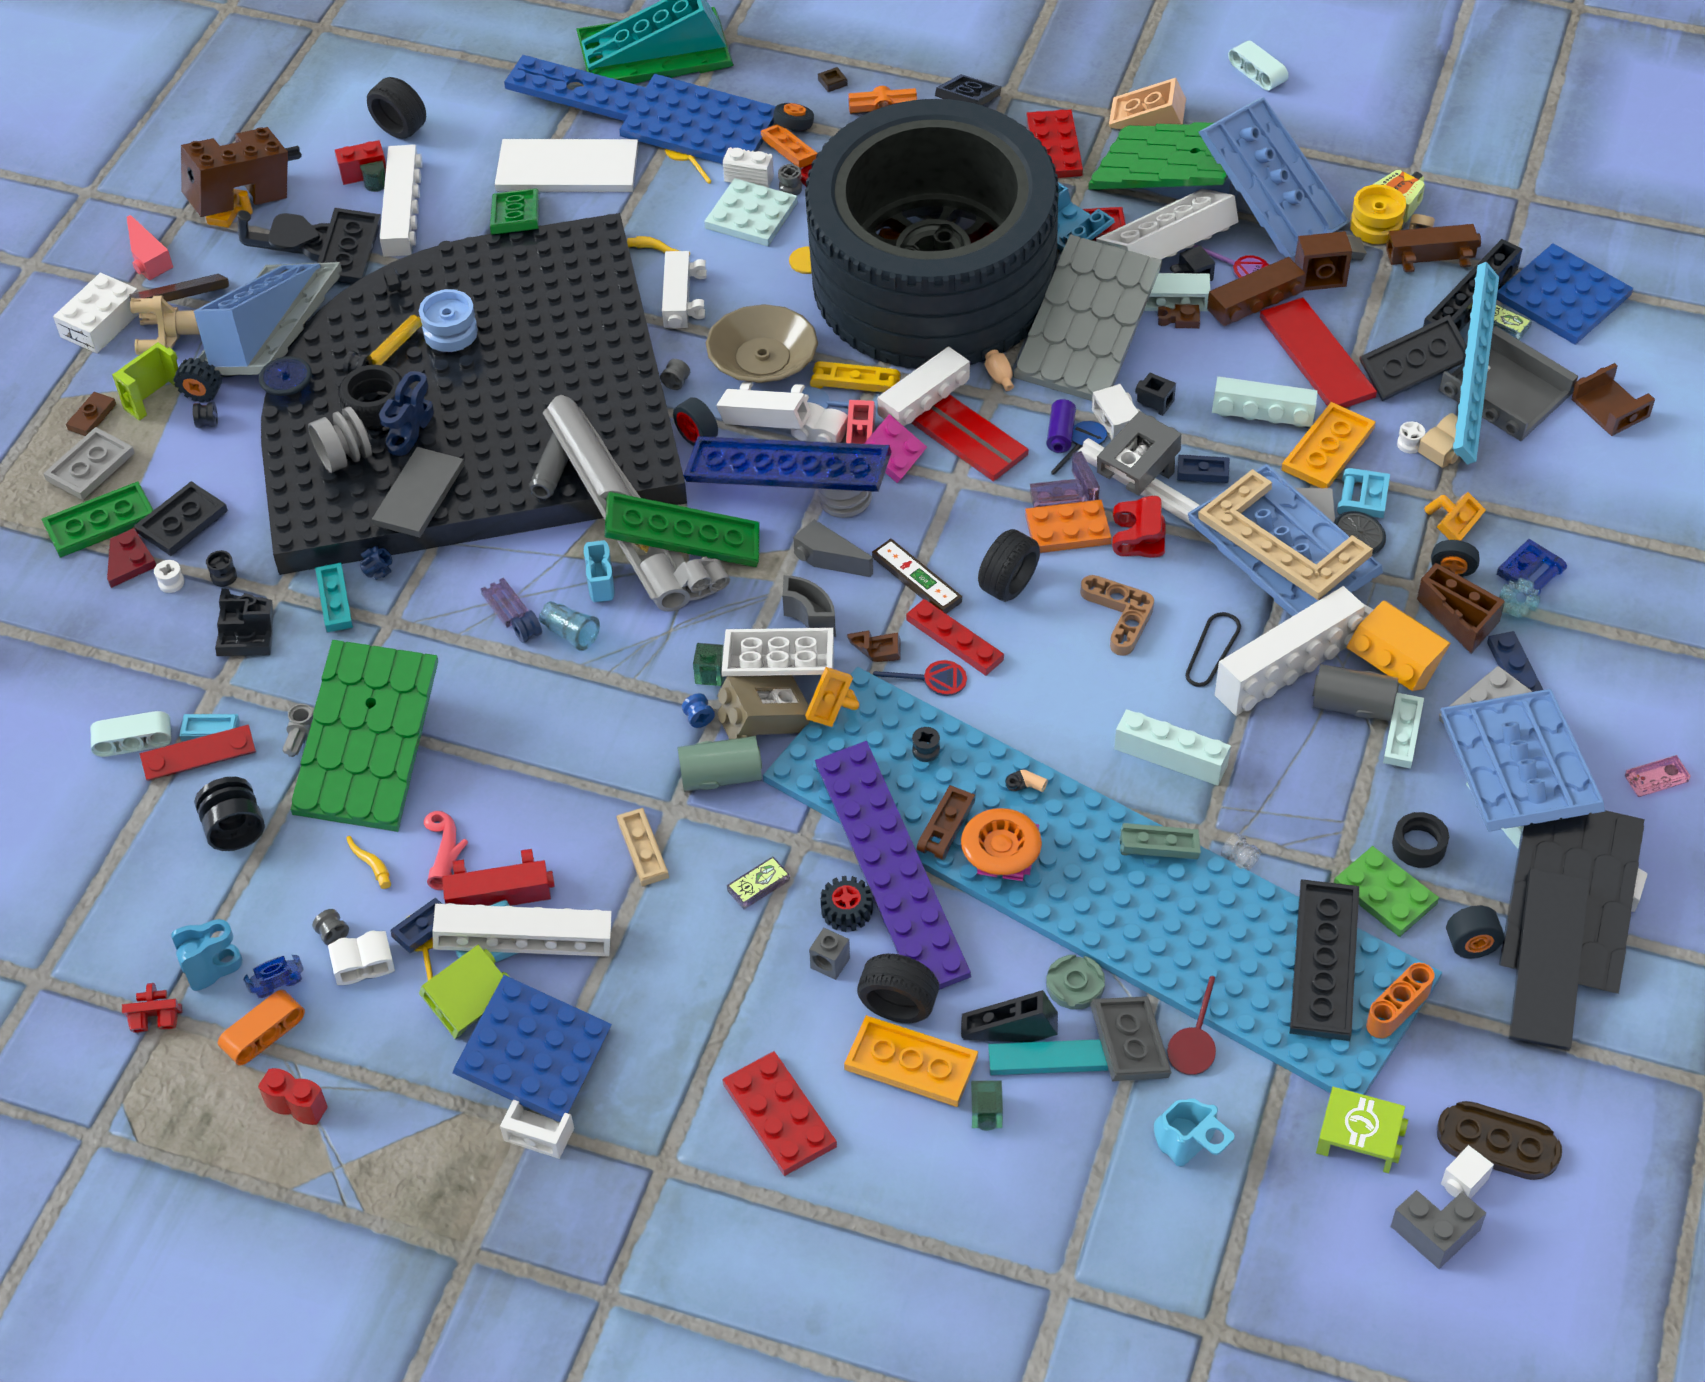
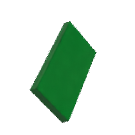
[490,188,539,234]
[41,481,154,558]

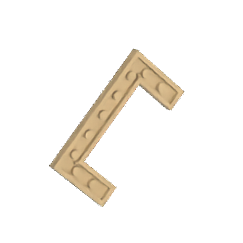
[1198,469,1373,600]

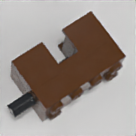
[181,127,302,217]

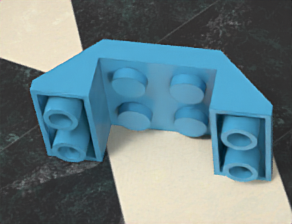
[1057,182,1115,252]

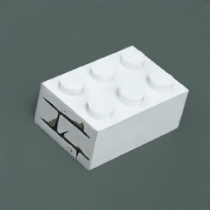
[53,273,139,353]

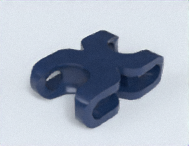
[379,371,434,456]

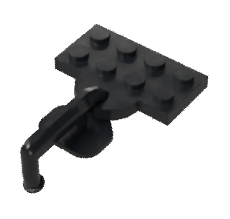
[237,208,381,284]

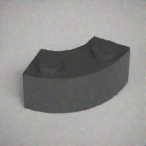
[782,575,836,637]

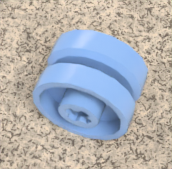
[419,289,478,352]

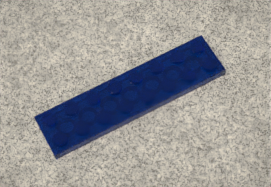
[683,436,892,492]

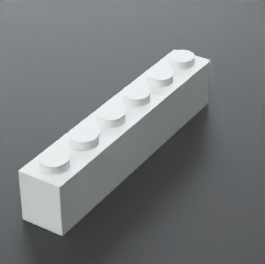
[380,145,422,257]
[433,903,611,957]

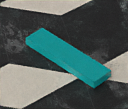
[988,1039,1109,1075]

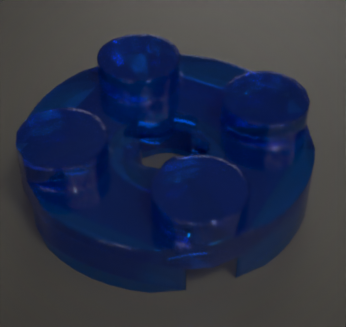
[243,955,304,998]

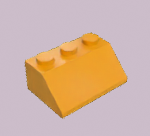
[1346,600,1451,691]

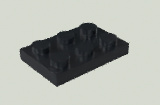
[935,74,1002,105]
[134,481,228,556]

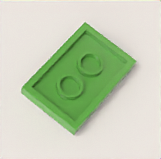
[1334,846,1439,937]

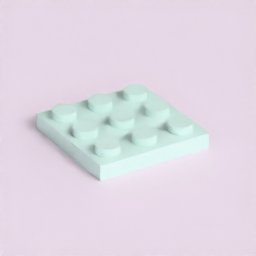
[704,178,798,246]

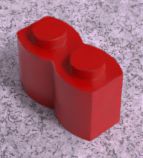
[258,1068,328,1125]

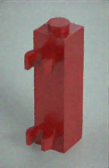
[442,849,555,906]

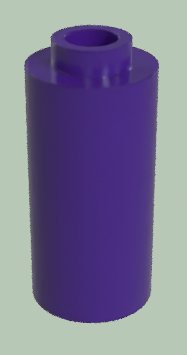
[1046,399,1076,453]

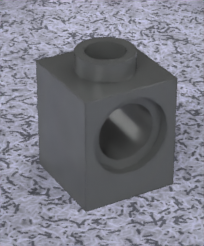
[809,928,850,980]

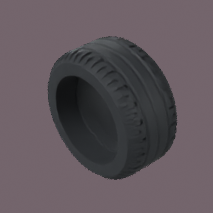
[367,77,427,139]
[338,365,402,429]
[978,529,1040,602]
[857,953,939,1023]

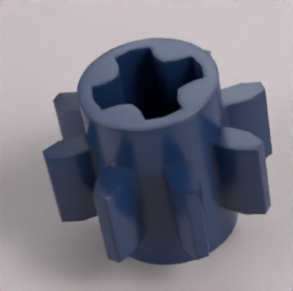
[360,546,392,580]

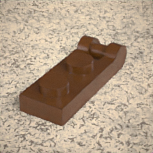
[917,785,975,860]

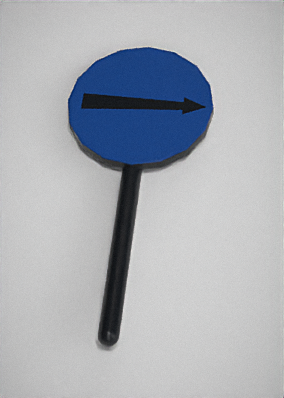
[1051,421,1107,475]

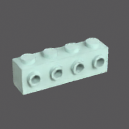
[1212,376,1318,427]
[1114,709,1231,786]

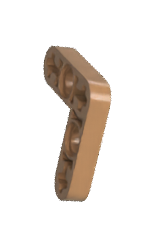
[1080,575,1154,656]

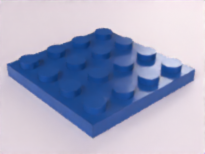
[1496,243,1633,345]
[453,975,612,1123]

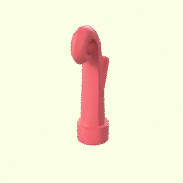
[424,811,468,890]

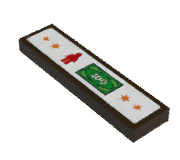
[872,539,962,613]

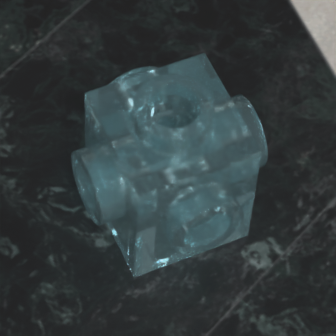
[1499,577,1541,618]

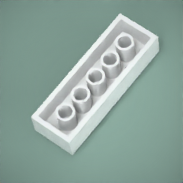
[1096,189,1239,259]
[1215,586,1365,716]

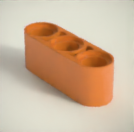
[1366,962,1435,1039]
[218,989,305,1066]

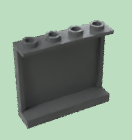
[1439,326,1578,441]

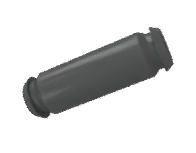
[529,432,569,499]

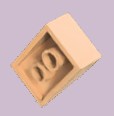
[1109,78,1186,129]

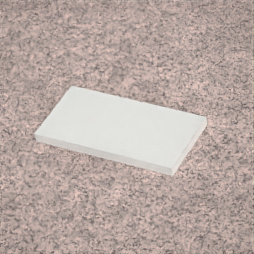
[495,139,639,192]

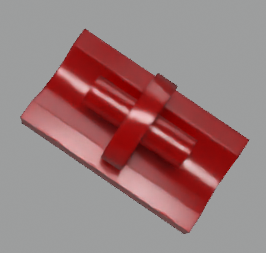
[122,983,182,1033]

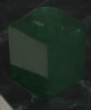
[693,643,724,686]
[971,1080,1003,1131]

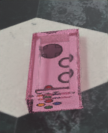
[1625,755,1691,797]

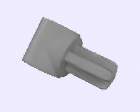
[283,704,313,757]

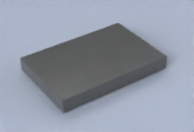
[1090,996,1172,1081]

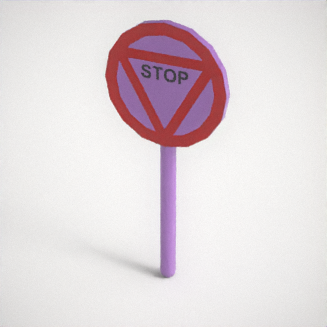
[1194,245,1269,278]

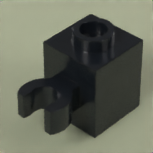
[1170,245,1215,281]

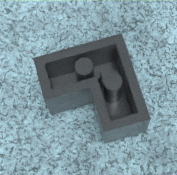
[1391,1190,1486,1269]

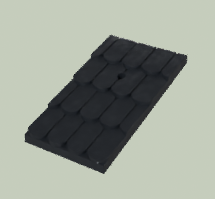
[1499,810,1645,994]

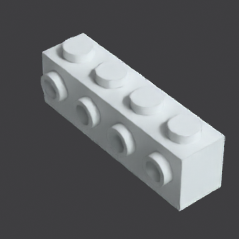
[877,346,970,426]

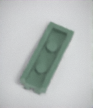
[1119,823,1201,859]

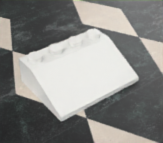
[722,628,834,676]

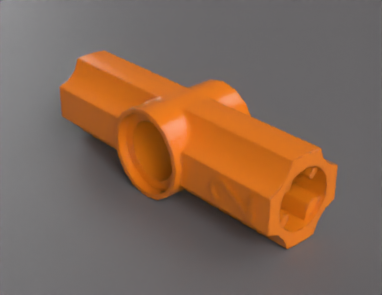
[848,86,917,113]

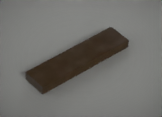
[129,273,229,302]

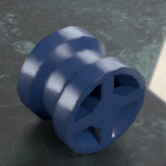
[511,610,542,643]

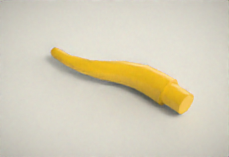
[627,236,690,255]
[346,836,391,889]

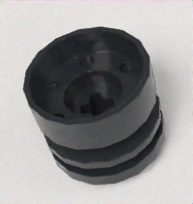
[194,776,265,851]

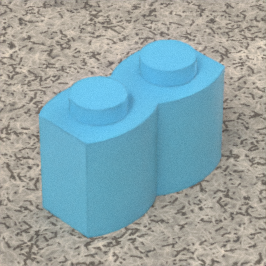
[584,540,615,602]

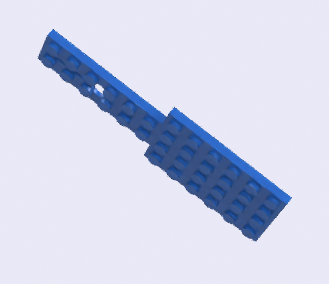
[504,55,776,164]

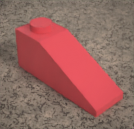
[127,215,173,281]
[846,400,876,476]

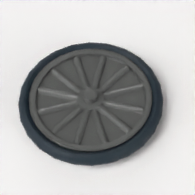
[1334,511,1386,554]

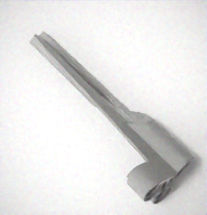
[543,395,731,611]

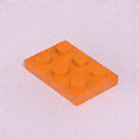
[1025,499,1112,553]

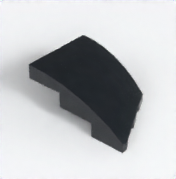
[215,588,273,656]

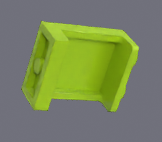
[419,944,510,1039]

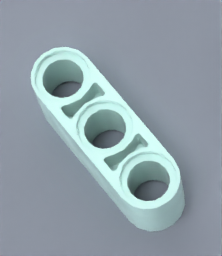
[1228,41,1288,91]
[90,711,171,757]

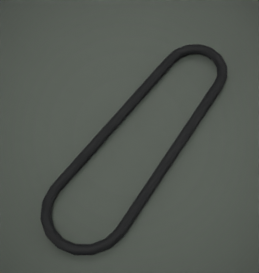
[1185,612,1241,687]

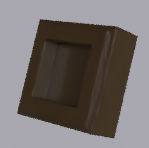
[818,67,848,92]

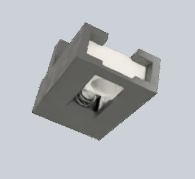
[1097,411,1181,496]

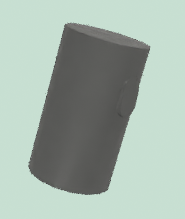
[1312,664,1398,721]

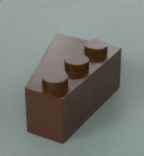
[1417,563,1505,654]

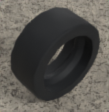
[1392,812,1450,868]

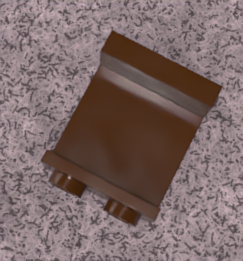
[1571,363,1655,436]

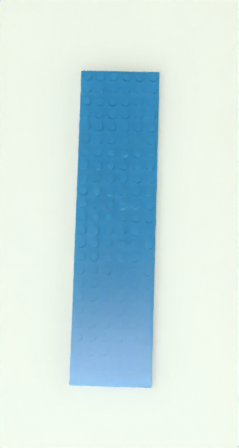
[763,667,1442,1095]

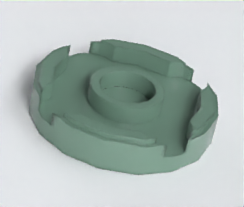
[1046,955,1105,1009]

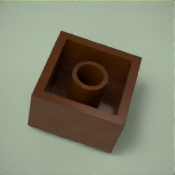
[1295,231,1352,291]

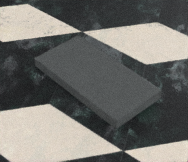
[372,447,465,538]

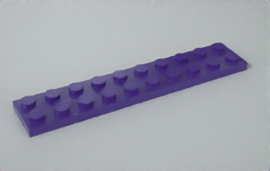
[815,741,971,990]

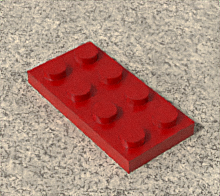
[1026,109,1083,178]
[722,1051,837,1176]

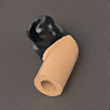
[1005,770,1048,792]

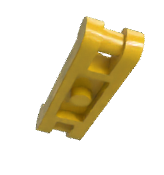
[810,361,901,393]

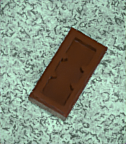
[66,392,116,436]

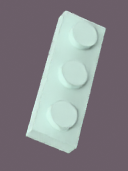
[1383,693,1424,769]

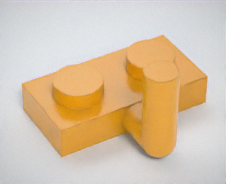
[206,189,253,228]
[1424,492,1486,540]
[805,667,859,727]

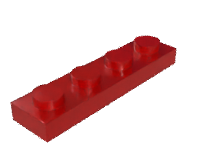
[906,599,1004,676]

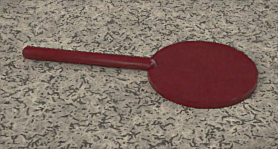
[1167,976,1216,1075]

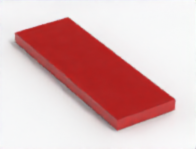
[1260,297,1377,408]

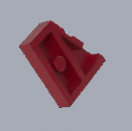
[107,528,156,588]

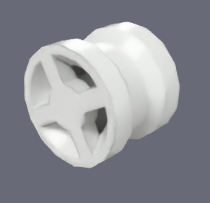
[1397,421,1425,454]
[154,560,184,593]

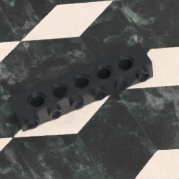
[1423,239,1523,332]

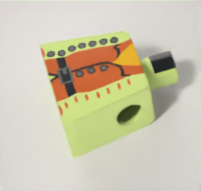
[1374,170,1425,223]

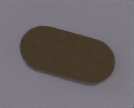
[1437,1101,1562,1180]

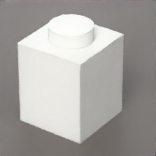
[1441,1145,1494,1199]

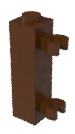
[1386,224,1481,272]

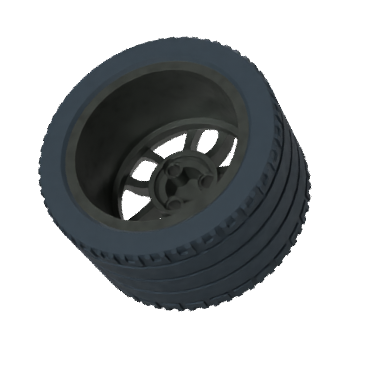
[805,99,1059,369]

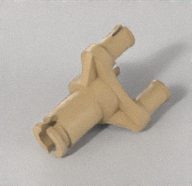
[130,296,200,355]

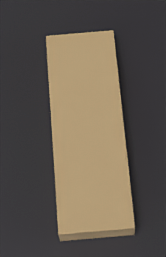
[616,808,669,886]

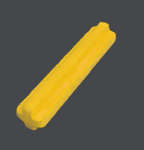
[370,314,422,365]

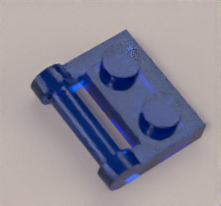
[1496,539,1567,600]

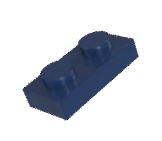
[1177,454,1230,483]
[390,898,442,953]

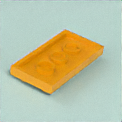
[1281,402,1376,488]
[844,1015,978,1107]

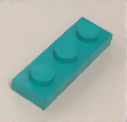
[315,563,353,633]

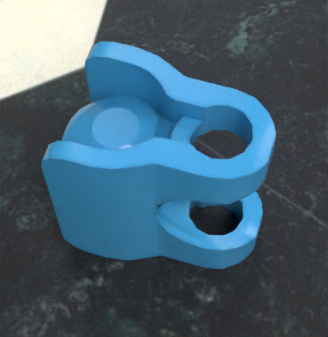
[171,919,243,991]

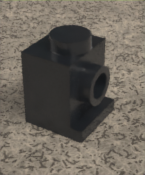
[1135,372,1176,416]

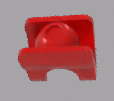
[1112,496,1166,558]

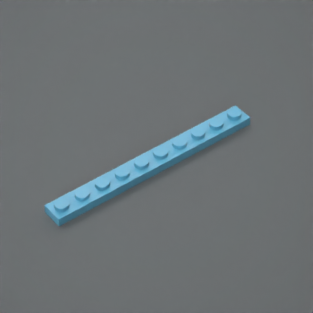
[1453,262,1499,465]

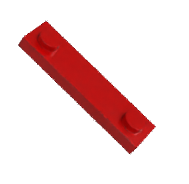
[139,724,256,781]

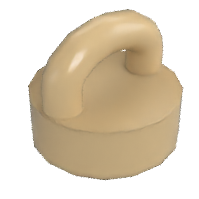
[1409,214,1435,229]

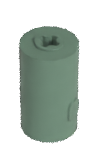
[677,736,762,792]

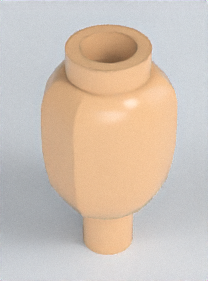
[984,350,1014,391]

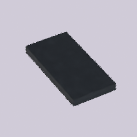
[1359,315,1467,401]

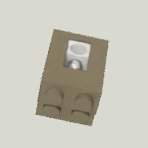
[717,675,810,739]

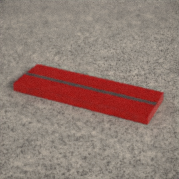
[911,394,1029,482]

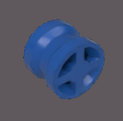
[682,693,715,728]

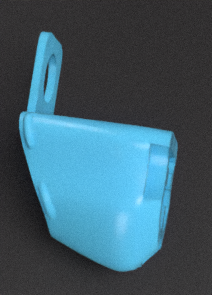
[1154,1098,1235,1166]

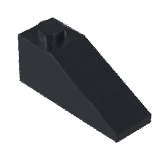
[961,990,1058,1042]

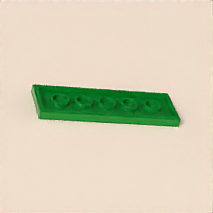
[604,492,760,567]

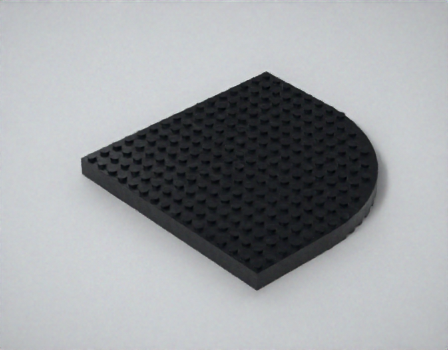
[261,213,687,575]

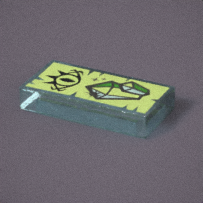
[1493,304,1532,340]

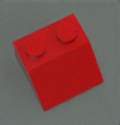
[335,140,386,185]

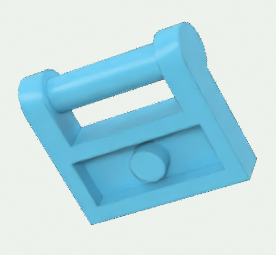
[1337,468,1390,518]

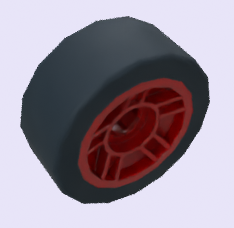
[673,397,718,448]

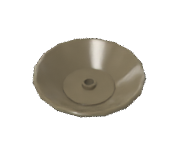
[705,304,818,383]

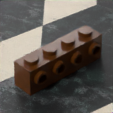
[1207,257,1306,326]

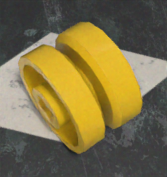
[1350,184,1406,244]

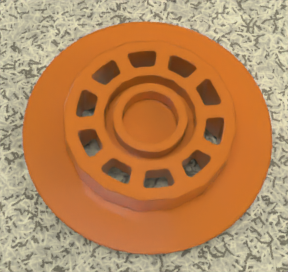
[961,808,1042,875]

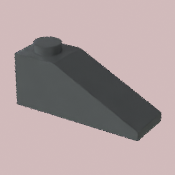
[793,519,873,577]

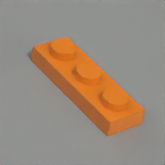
[761,124,818,168]

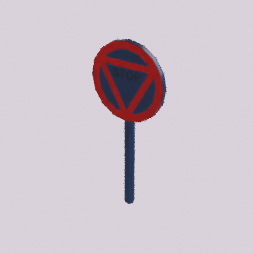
[873,660,967,696]

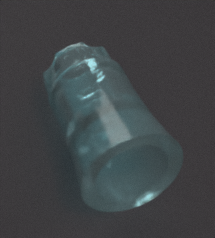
[539,601,600,651]

